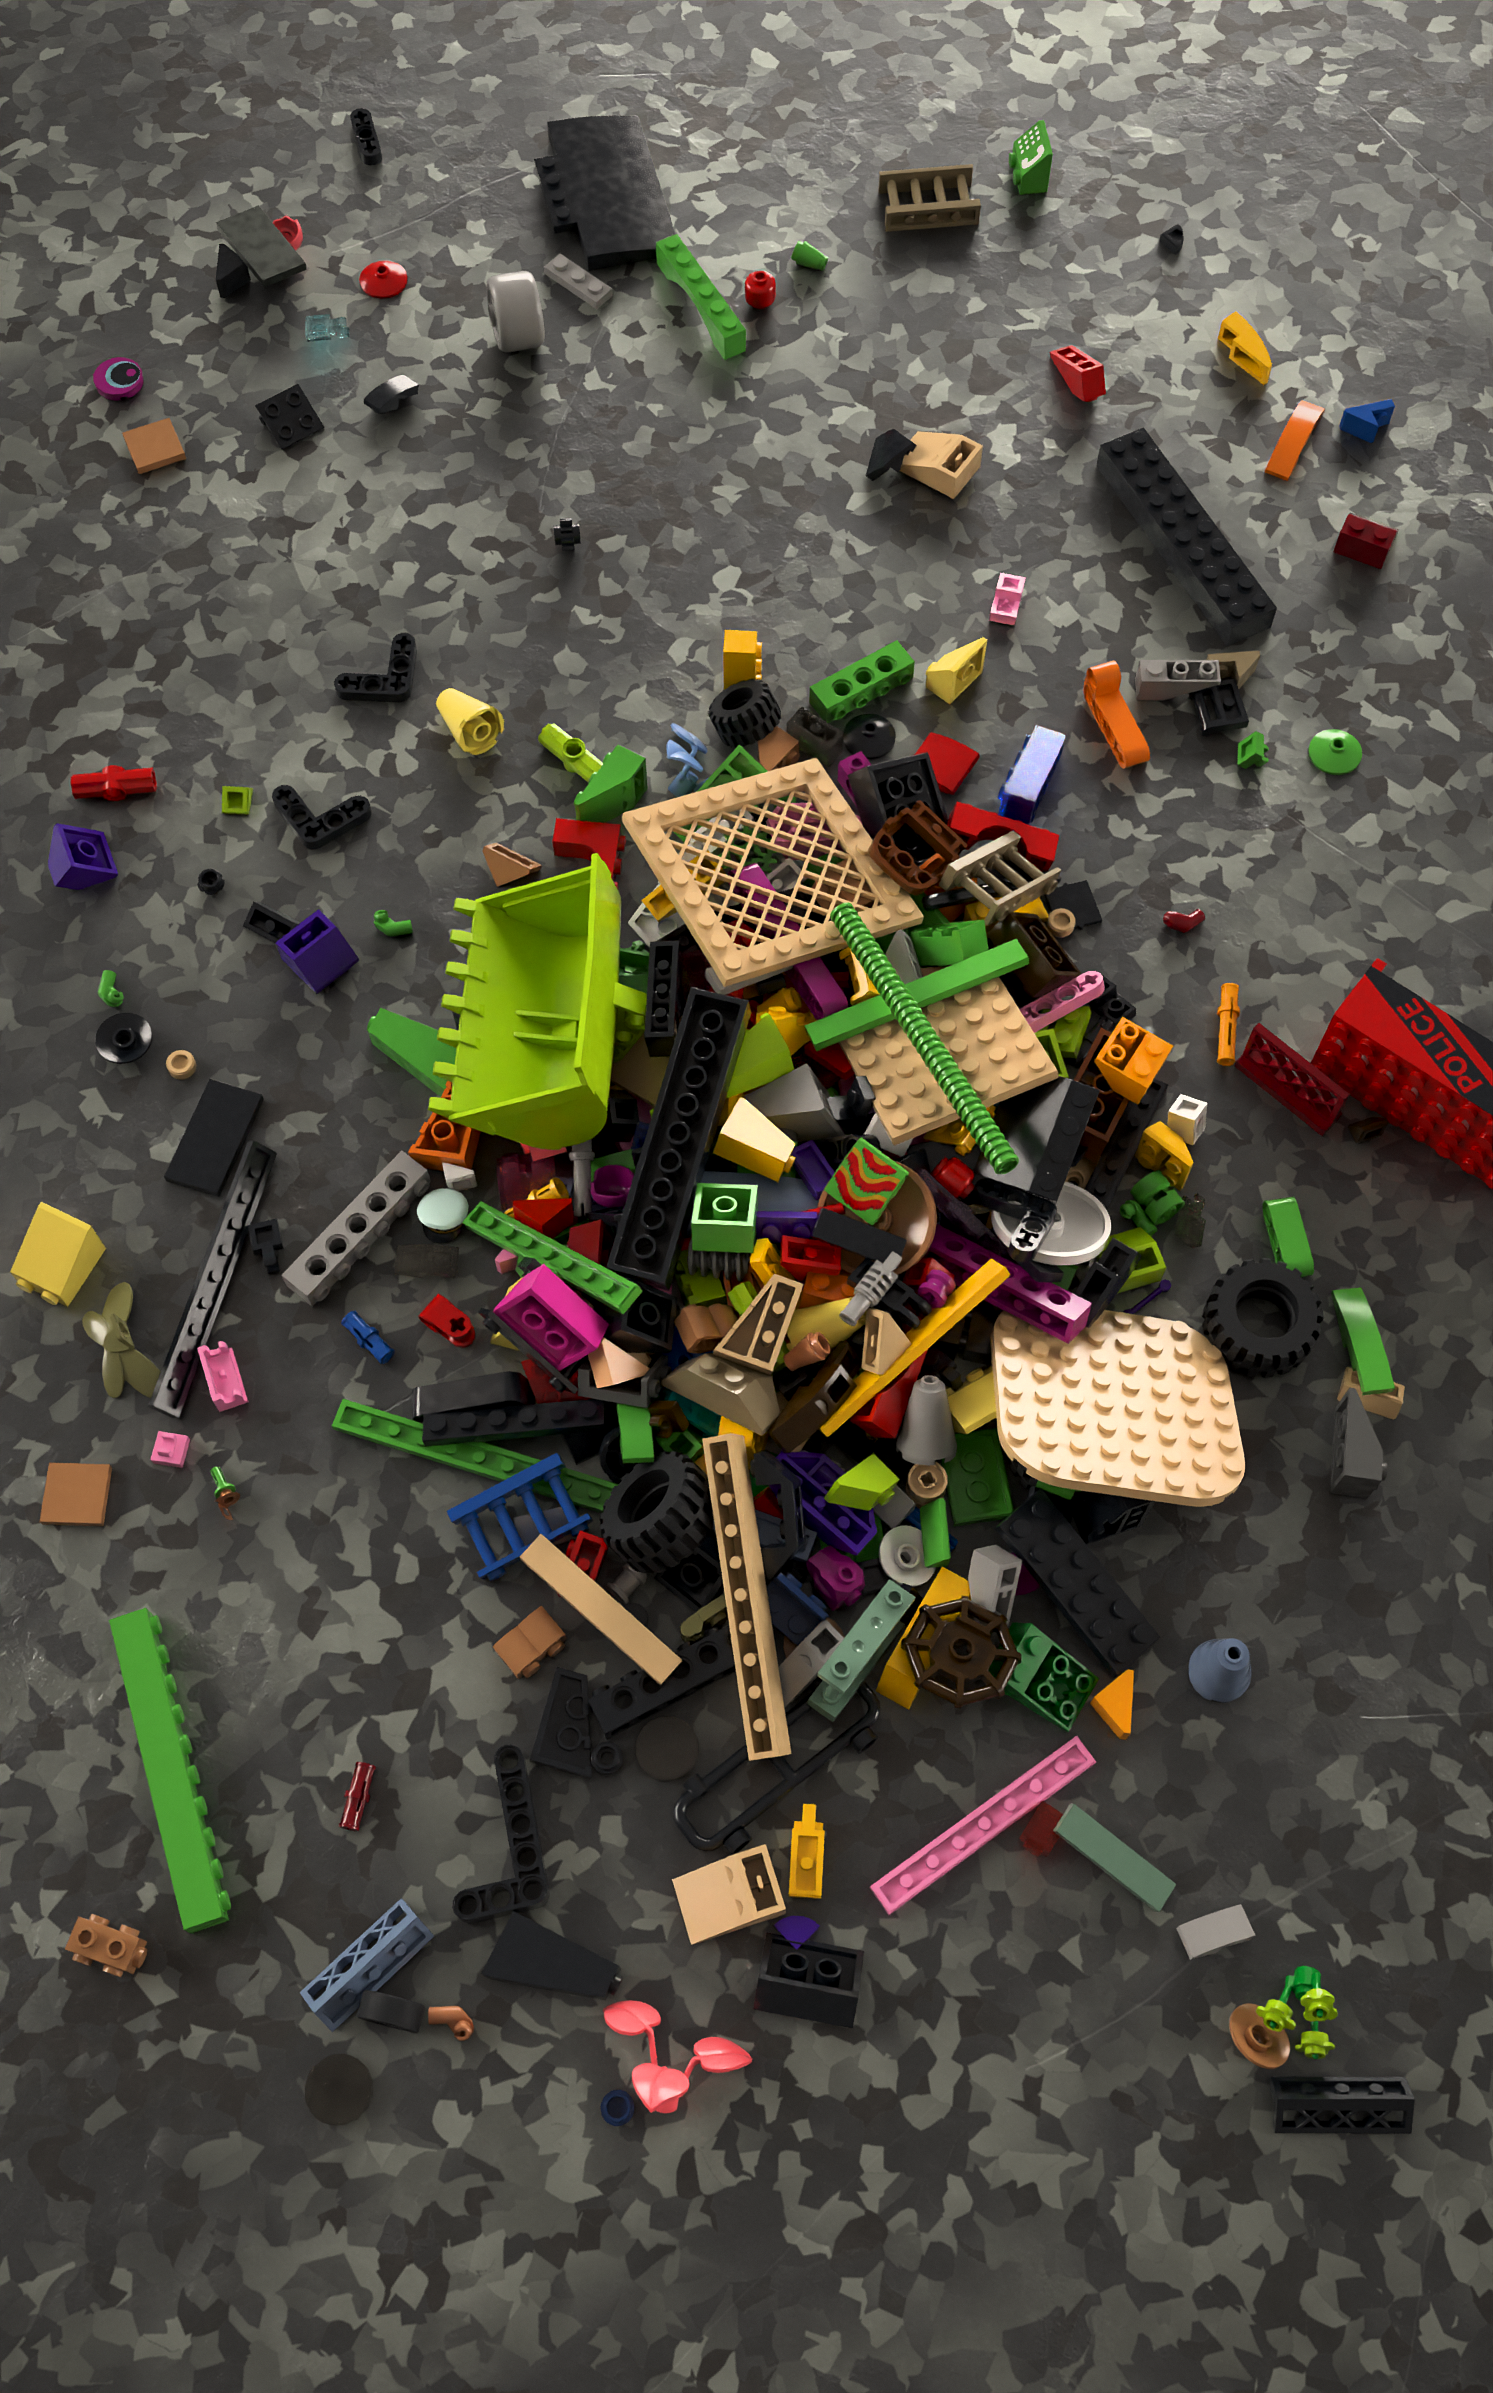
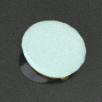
[417,1188,469,1244]

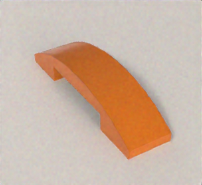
[1265,400,1325,481]

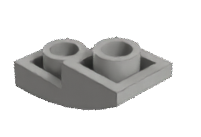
[1176,1904,1256,1960]

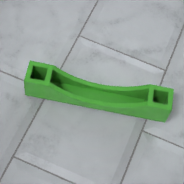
[656,234,746,360]

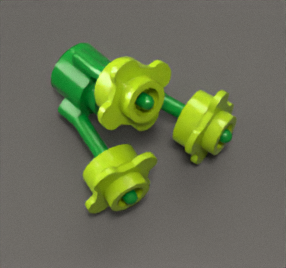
[1256,1966,1338,2059]

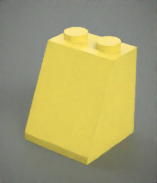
[10,1202,106,1307]

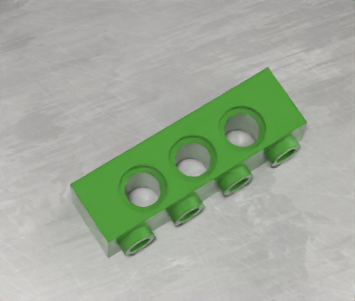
[809,640,915,724]

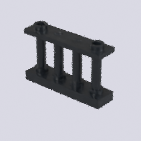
[478,1257,588,1394]

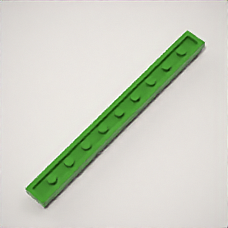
[332,1399,619,1513]

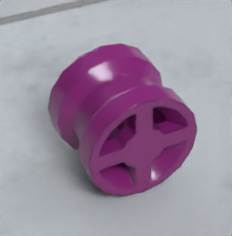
[917,1270,956,1308]

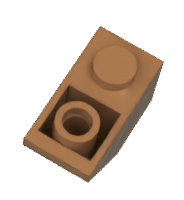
[758,726,800,771]

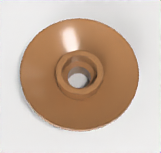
[1229,2003,1290,2069]

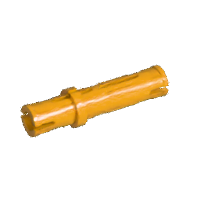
[1217,983,1240,1066]

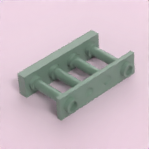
[807,1579,916,1722]

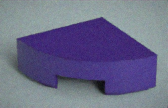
[773,1916,820,1950]

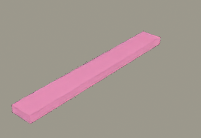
[870,1736,1096,1915]

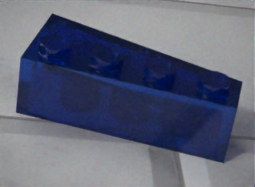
[998,725,1067,825]

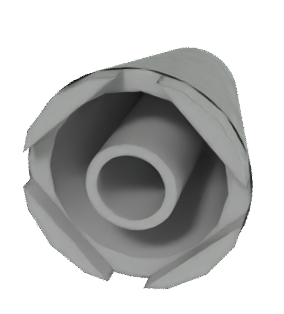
[896,1375,957,1466]

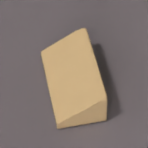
[1337,1367,1405,1419]

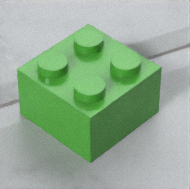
[691,1183,758,1253]

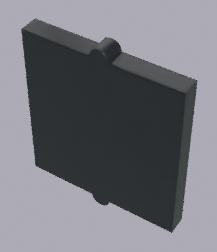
[1044,880,1102,930]

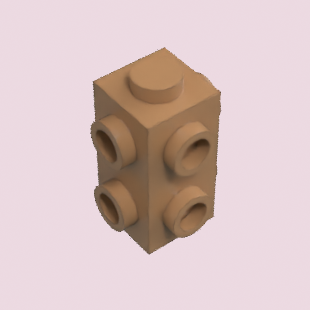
[65,1914,147,1977]

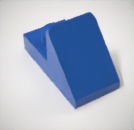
[1339,399,1395,443]

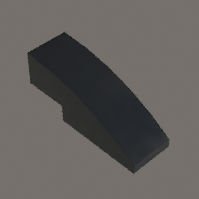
[1074,1238,1142,1328]

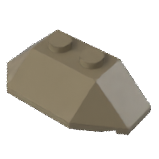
[661,1353,780,1436]

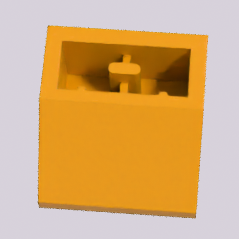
[1094,1017,1173,1105]

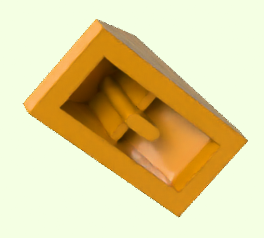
[1090,1669,1134,1740]

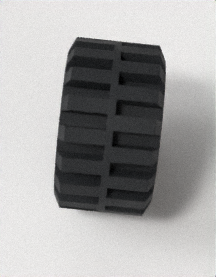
[708,679,782,748]

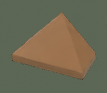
[483,843,542,887]

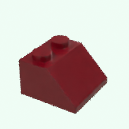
[1333,513,1399,569]

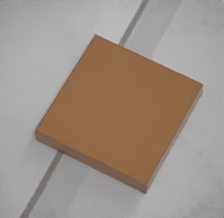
[122,418,186,474]
[40,1463,112,1526]

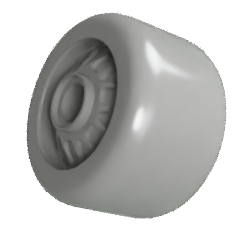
[486,271,545,352]

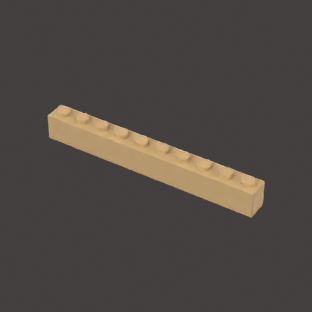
[702,1433,791,1761]

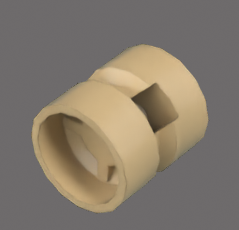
[905,1462,948,1509]

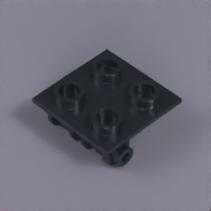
[255,384,324,450]

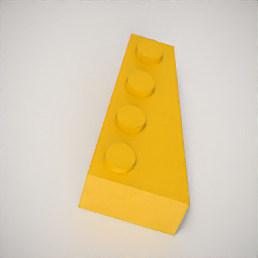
[876,1566,971,1710]

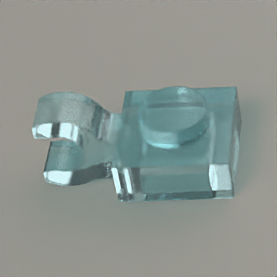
[305,314,349,342]

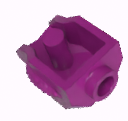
[806,1545,865,1611]

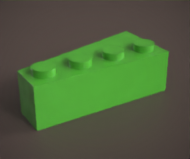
[875,920,988,968]

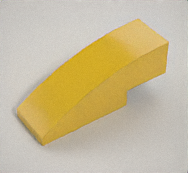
[1218,311,1272,385]

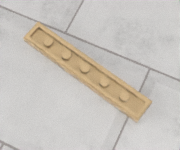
[520,1534,682,1685]

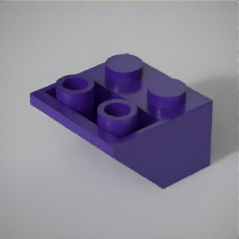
[276,909,359,994]

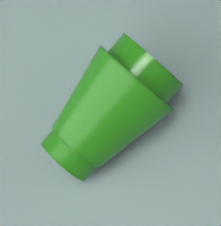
[791,241,828,271]

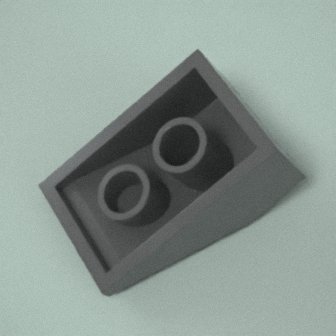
[1330,1388,1387,1499]

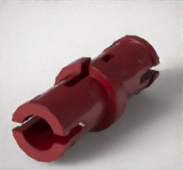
[338,1762,376,1832]

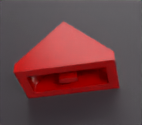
[513,1198,574,1239]

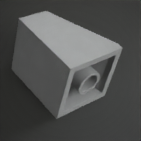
[745,1063,846,1142]

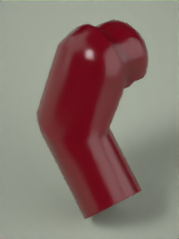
[1163,909,1205,933]

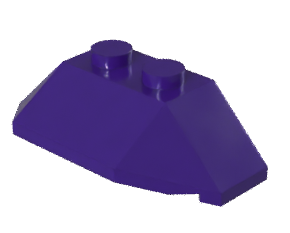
[769,1451,877,1556]

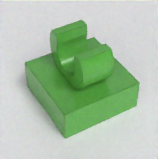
[1238,731,1269,769]

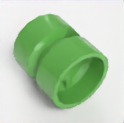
[1130,1170,1185,1225]

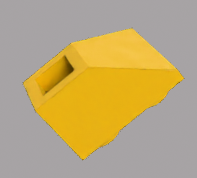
[1135,1121,1194,1191]

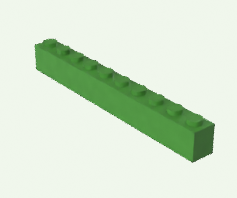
[109,1608,231,1934]

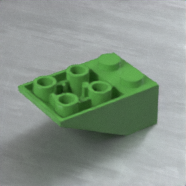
[574,745,648,823]

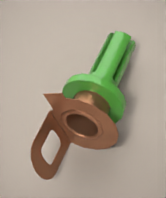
[210,1467,240,1520]

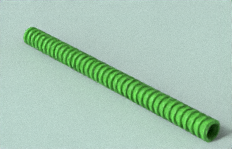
[830,903,1019,1175]

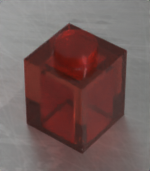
[1019,1800,1063,1857]

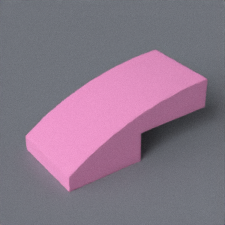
[989,573,1025,625]

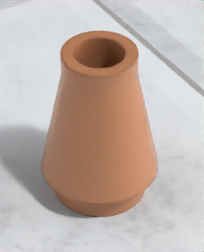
[783,1332,831,1371]

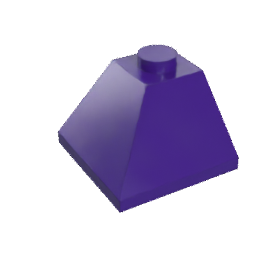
[48,823,118,890]

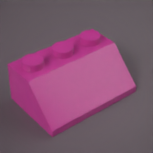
[493,1264,609,1371]

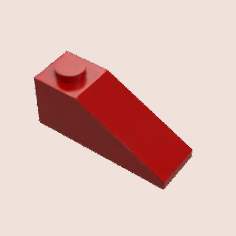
[1050,345,1106,402]

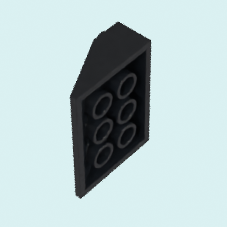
[848,752,959,867]
[973,1076,1100,1205]

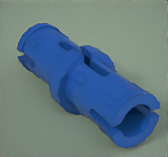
[341,1311,395,1364]

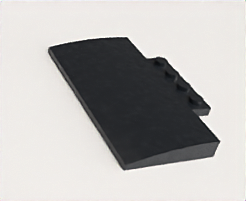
[534,115,676,271]

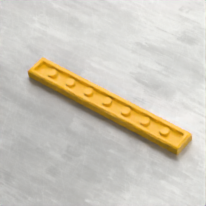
[818,1259,1011,1437]

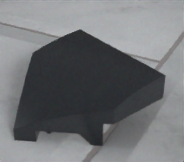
[865,429,917,481]

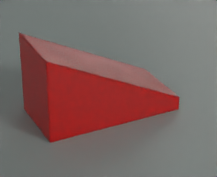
[753,1487,783,1519]

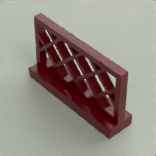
[1234,1023,1350,1137]

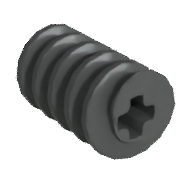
[687,1237,751,1282]

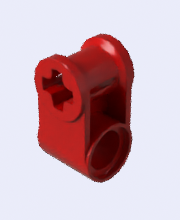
[418,1294,476,1348]

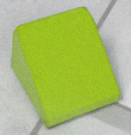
[222,786,253,815]

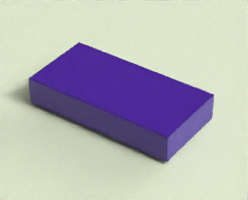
[791,1140,835,1200]

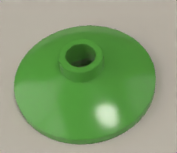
[1308,729,1362,775]

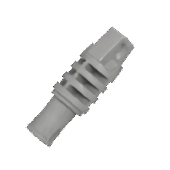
[839,1251,902,1326]

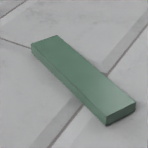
[1053,1804,1176,1912]

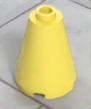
[436,688,504,755]
[786,1297,867,1357]

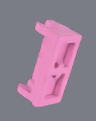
[197,1341,248,1412]

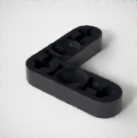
[334,633,417,702]
[272,785,372,850]
[973,1179,1057,1262]

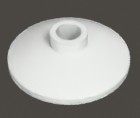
[879,1526,936,1587]

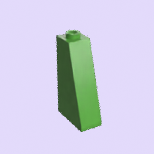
[367,1008,456,1097]

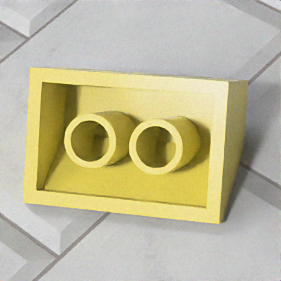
[946,1361,996,1434]

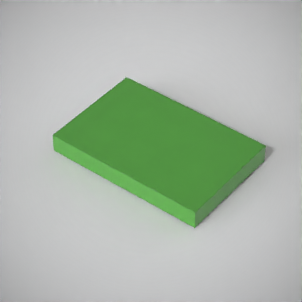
[940,1428,1014,1527]

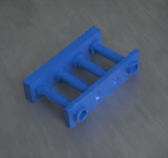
[446,1453,593,1581]

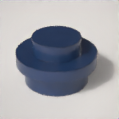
[600,2090,635,2126]

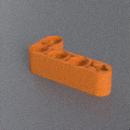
[1083,660,1150,769]

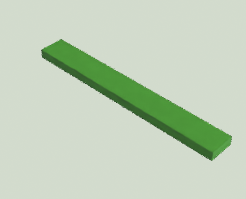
[805,939,1029,1051]
[462,1201,642,1314]

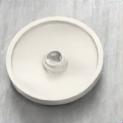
[991,1182,1111,1265]

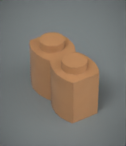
[674,1303,738,1353]
[493,1606,567,1679]

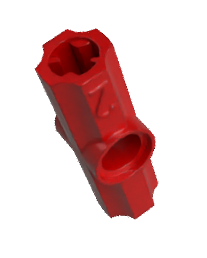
[71,765,157,801]

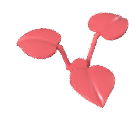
[603,2000,753,2113]

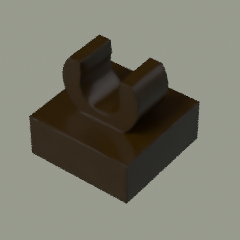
[648,1400,690,1438]

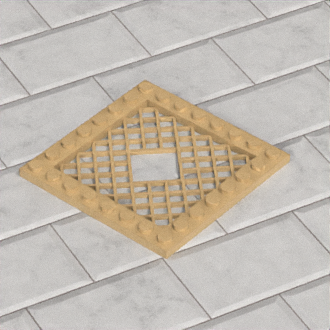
[622,758,924,987]

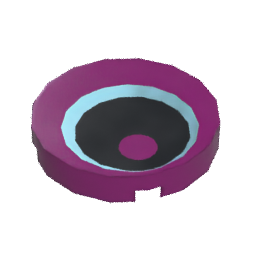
[93,357,144,401]

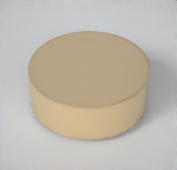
[1047,908,1075,937]
[166,1050,196,1080]

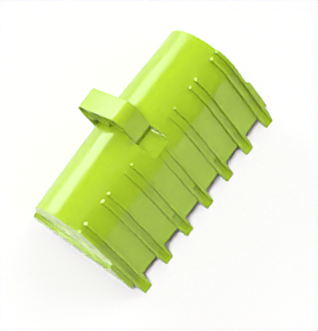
[428,853,647,1150]

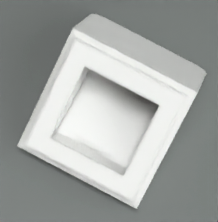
[442,1162,477,1191]

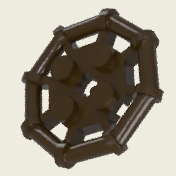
[901,1596,1022,1709]

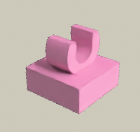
[150,1431,190,1468]

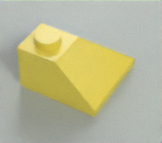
[926,637,987,704]

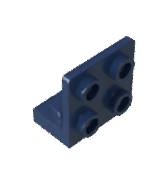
[767,1573,829,1647]

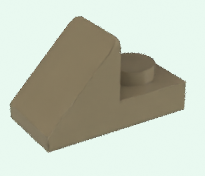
[1206,650,1260,689]

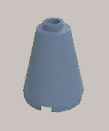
[1188,1638,1252,1703]

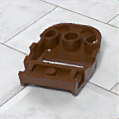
[868,800,968,896]

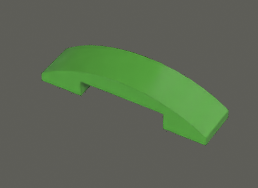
[616,1403,654,1463]

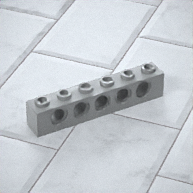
[281,1150,431,1307]

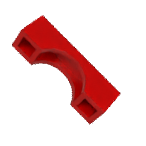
[947,801,1059,872]

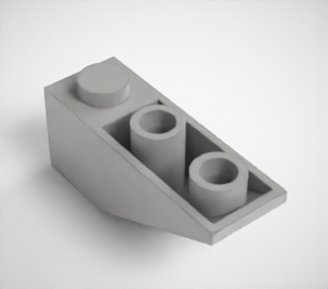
[1135,660,1221,701]
[779,1620,844,1708]

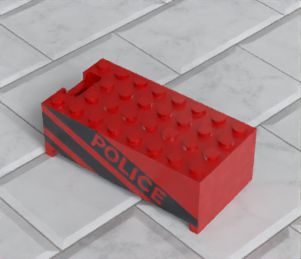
[1311,958,1493,1189]

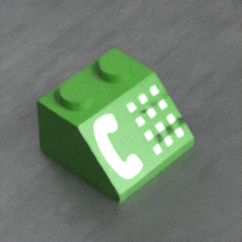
[1009,120,1053,195]

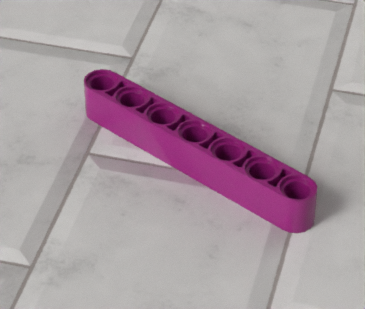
[728,863,849,1020]

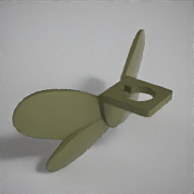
[82,1282,161,1398]

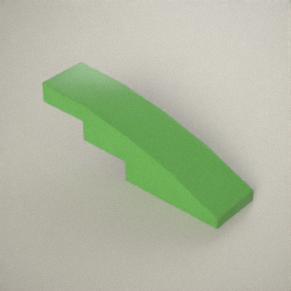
[1331,1287,1395,1395]

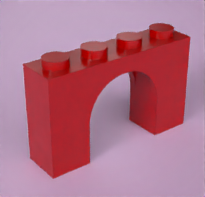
[552,818,626,890]

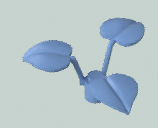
[666,723,762,804]

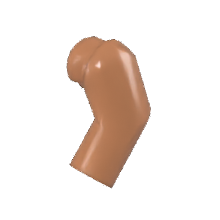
[428,2006,474,2041]

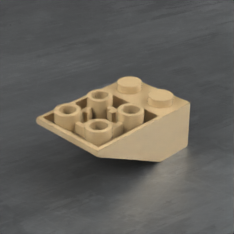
[900,431,983,499]
[672,1844,786,1945]

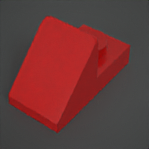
[780,1235,841,1282]

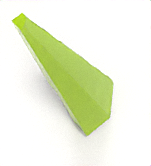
[649,1013,794,1118]

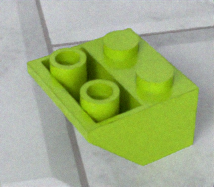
[1095,1227,1167,1294]

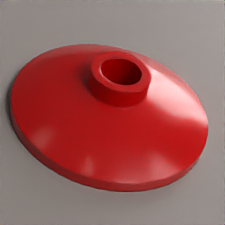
[359,261,407,299]

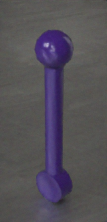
[1123,1279,1171,1314]

